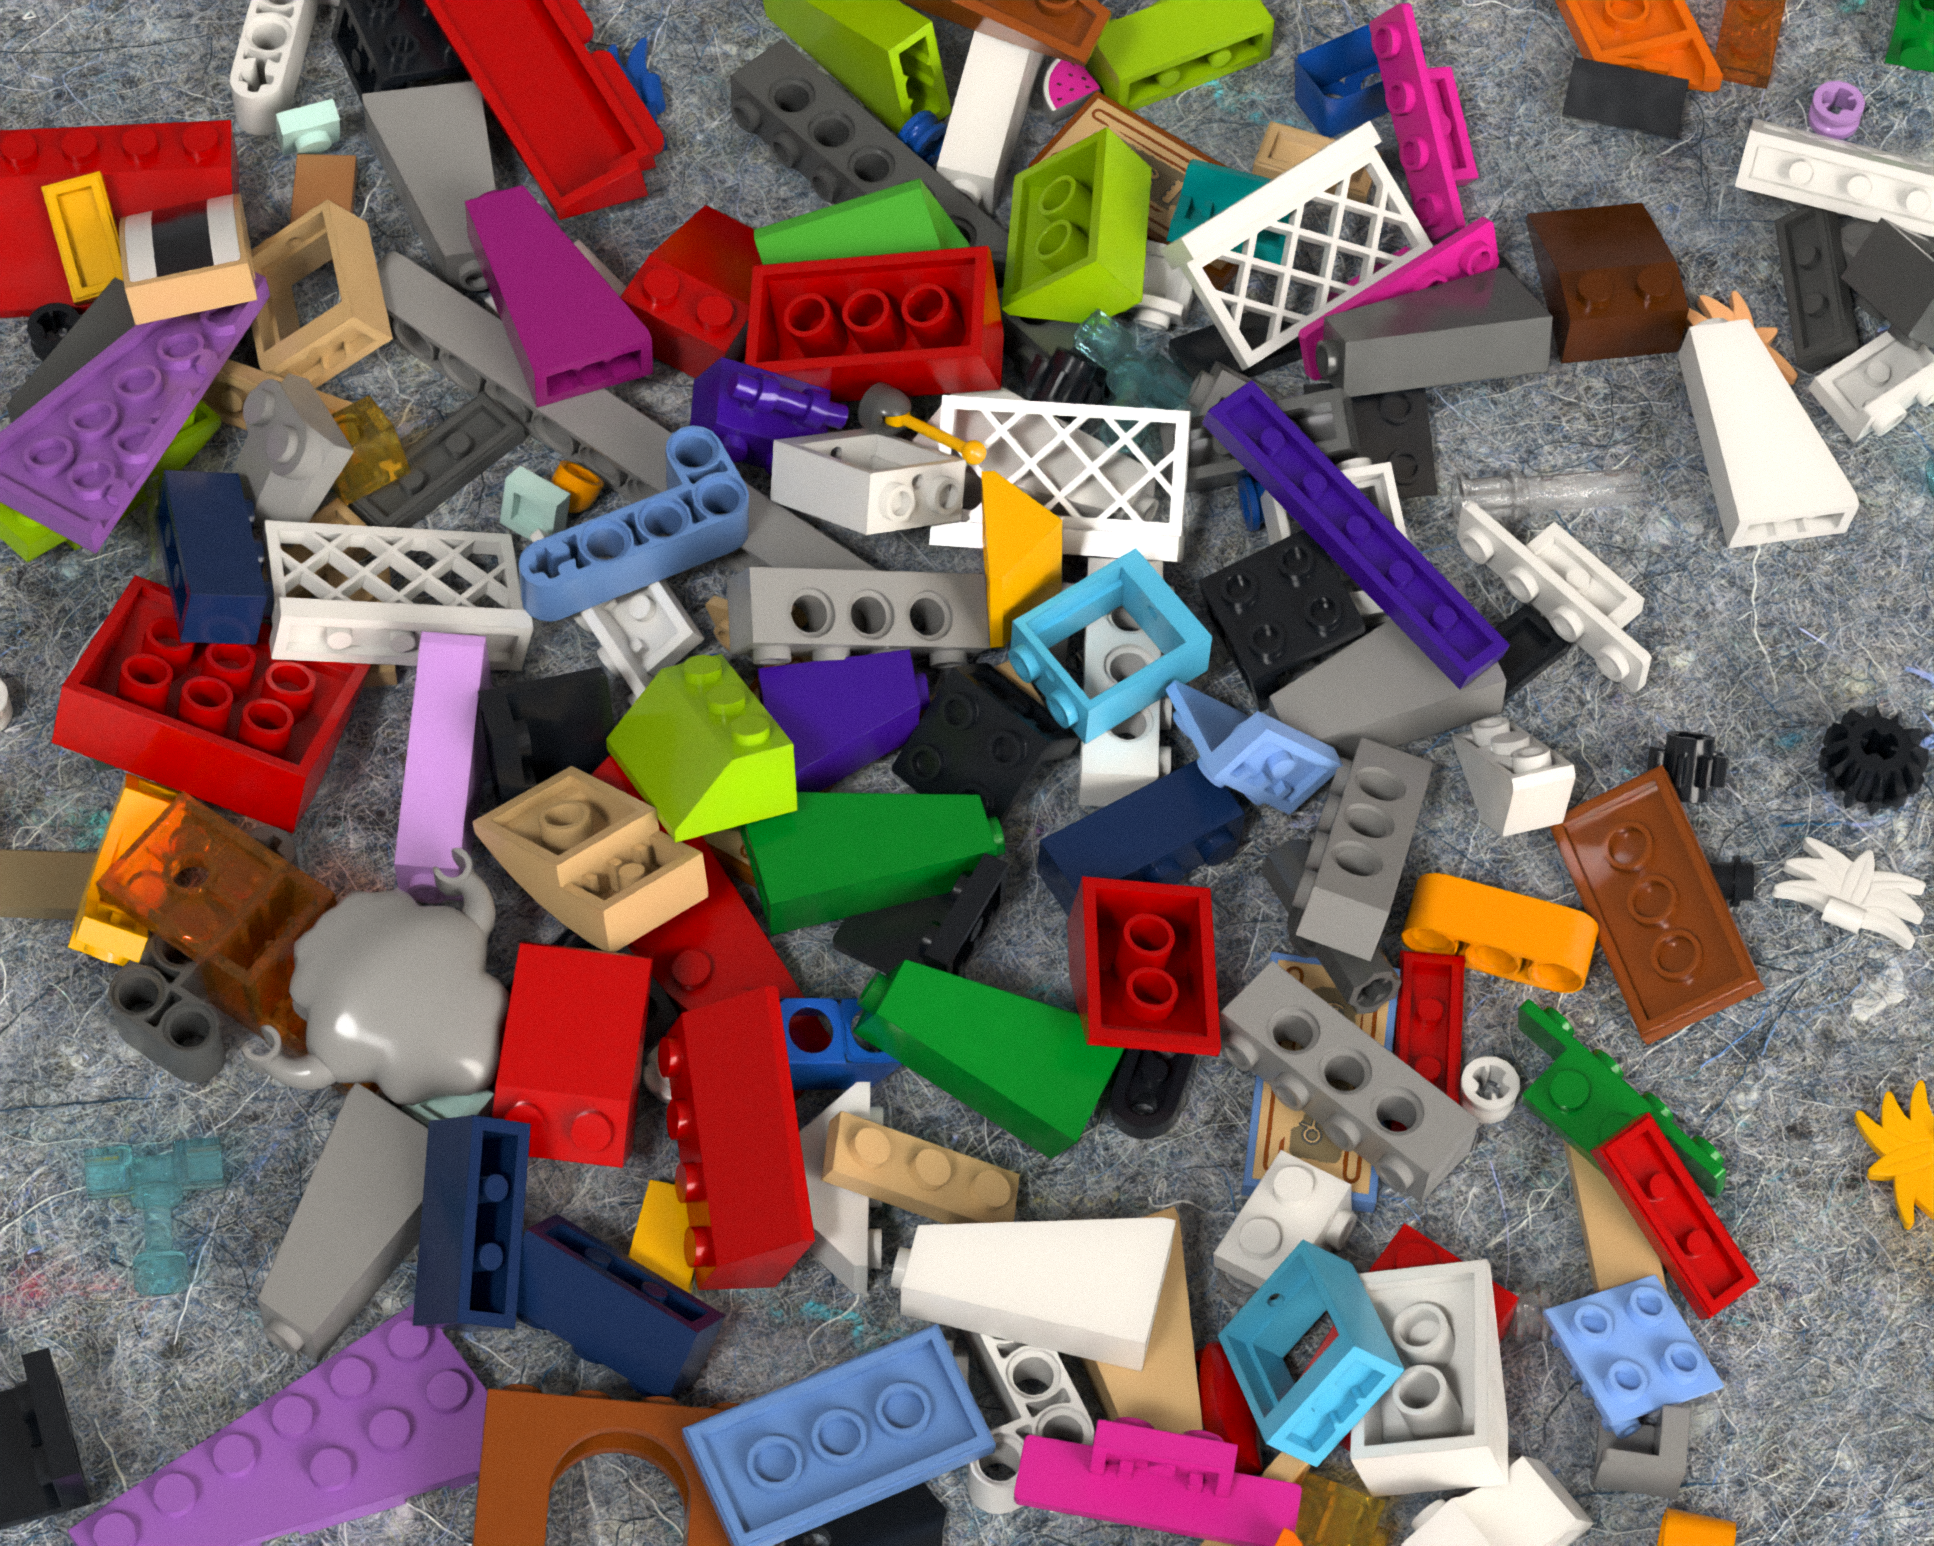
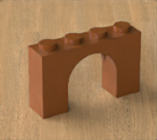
[472,1384,740,1546]

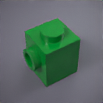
[1884,0,1934,73]

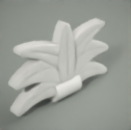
[1772,837,1926,950]

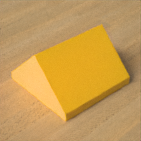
[981,471,1063,648]

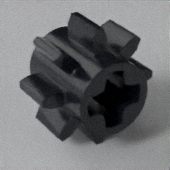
[1024,346,1104,422]
[1647,731,1729,803]

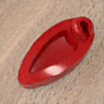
[1195,1340,1264,1475]

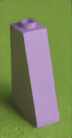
[394,631,493,904]

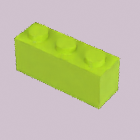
[1085,0,1275,111]

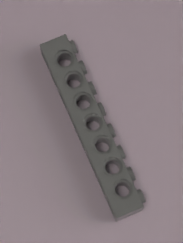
[730,39,1108,377]

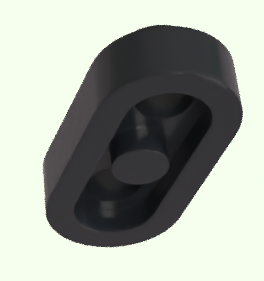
[1110,1048,1196,1139]

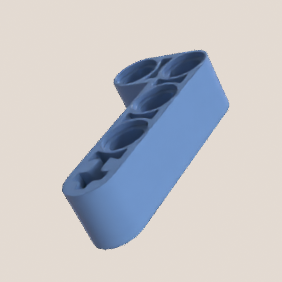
[518,425,749,622]

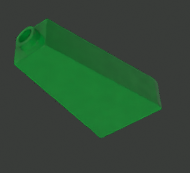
[738,792,1006,936]
[852,959,1125,1159]

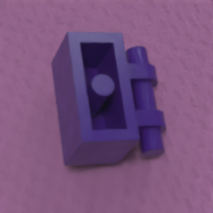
[690,357,849,476]

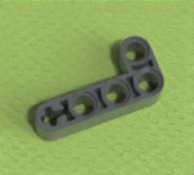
[108,826,302,1083]

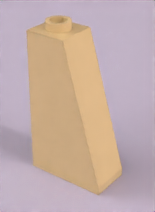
[1079,1206,1203,1434]

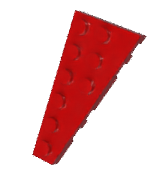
[506,754,832,1102]

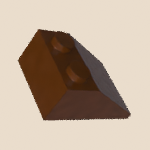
[1526,203,1689,364]

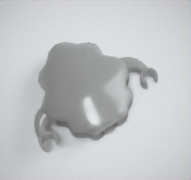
[241,848,511,1105]

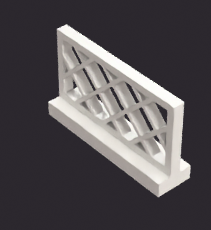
[1734,118,1934,237]
[1160,121,1434,371]
[929,395,1191,562]
[262,520,534,671]

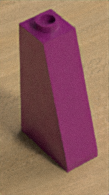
[465,185,653,408]

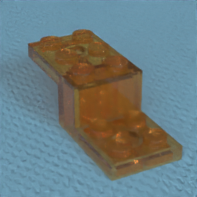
[96,791,380,1096]

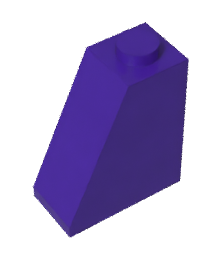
[758,649,930,792]

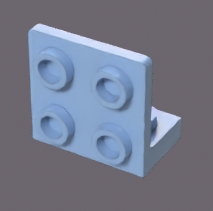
[1165,680,1344,815]

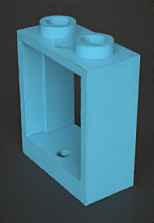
[1008,548,1212,744]
[1217,1239,1405,1467]

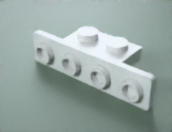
[1457,501,1652,693]
[530,528,705,706]

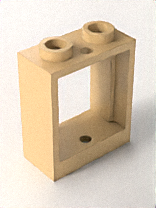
[251,199,393,389]

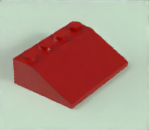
[0,120,239,318]
[51,575,372,833]

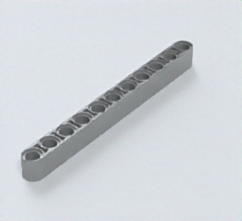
[377,251,879,633]

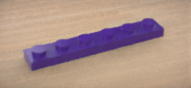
[1202,380,1510,690]

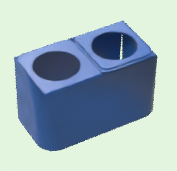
[1294,23,1425,138]
[779,998,903,1090]

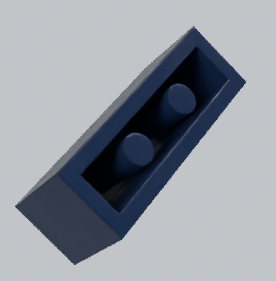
[154,470,274,645]
[1037,759,1245,917]
[413,1115,531,1333]
[516,1214,726,1398]

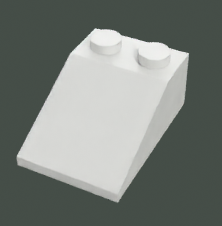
[1350,1259,1508,1497]

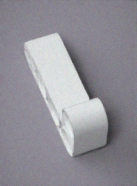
[230,0,340,136]
[962,1329,1094,1514]

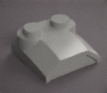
[233,373,354,548]

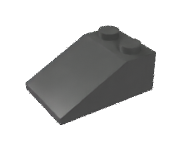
[1840,217,1934,351]

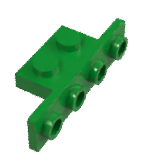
[1518,999,1726,1198]

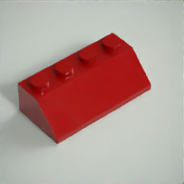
[745,246,1004,402]
[658,986,815,1290]

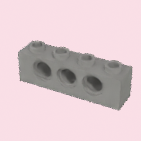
[727,567,989,669]
[1292,737,1434,962]
[1219,961,1479,1203]

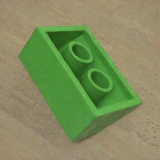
[754,178,970,265]

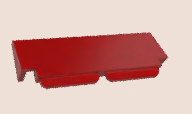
[422,0,665,220]

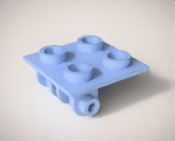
[1542,1275,1724,1439]

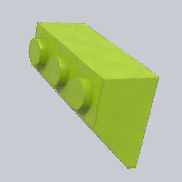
[1001,127,1152,325]
[606,654,798,843]

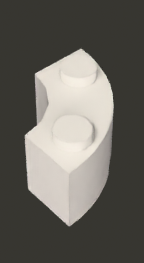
[1401,1456,1595,1546]

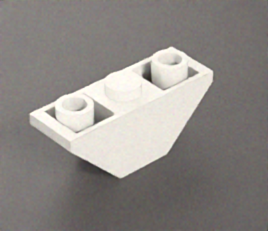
[1452,717,1575,837]
[799,1082,883,1294]

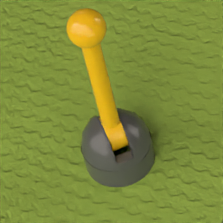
[858,382,986,465]

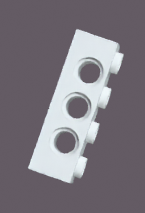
[1079,557,1174,806]

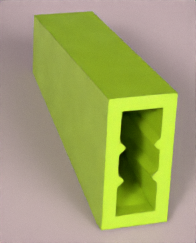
[762,0,952,135]

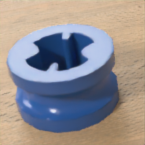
[897,110,948,166]
[1238,477,1265,532]

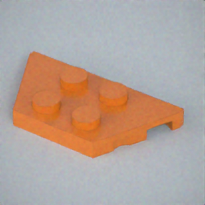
[1555,0,1723,92]

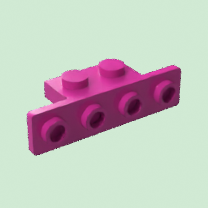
[1369,3,1479,244]
[1298,216,1499,381]
[1014,1417,1302,1546]

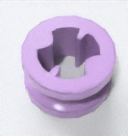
[1808,81,1865,139]

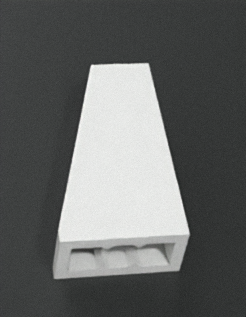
[936,31,1045,215]
[1678,318,1859,548]
[912,386,1159,522]
[891,1217,1176,1372]

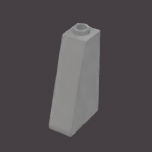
[362,81,496,291]
[1268,579,1507,760]
[257,1083,428,1363]

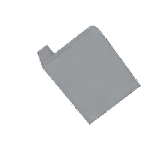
[1593,1405,1691,1499]

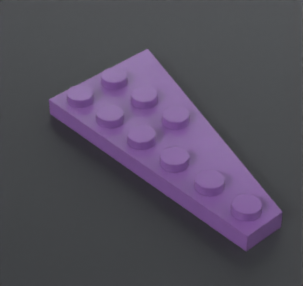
[0,272,271,554]
[67,1303,487,1546]

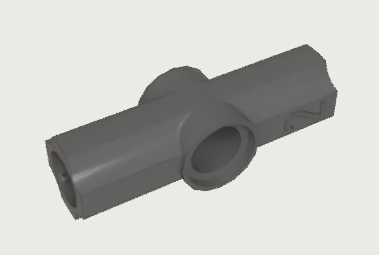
[1261,839,1402,1014]

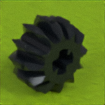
[1818,704,1929,816]

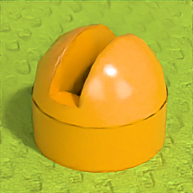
[551,460,604,513]

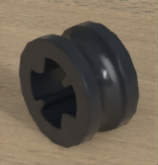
[27,303,80,361]

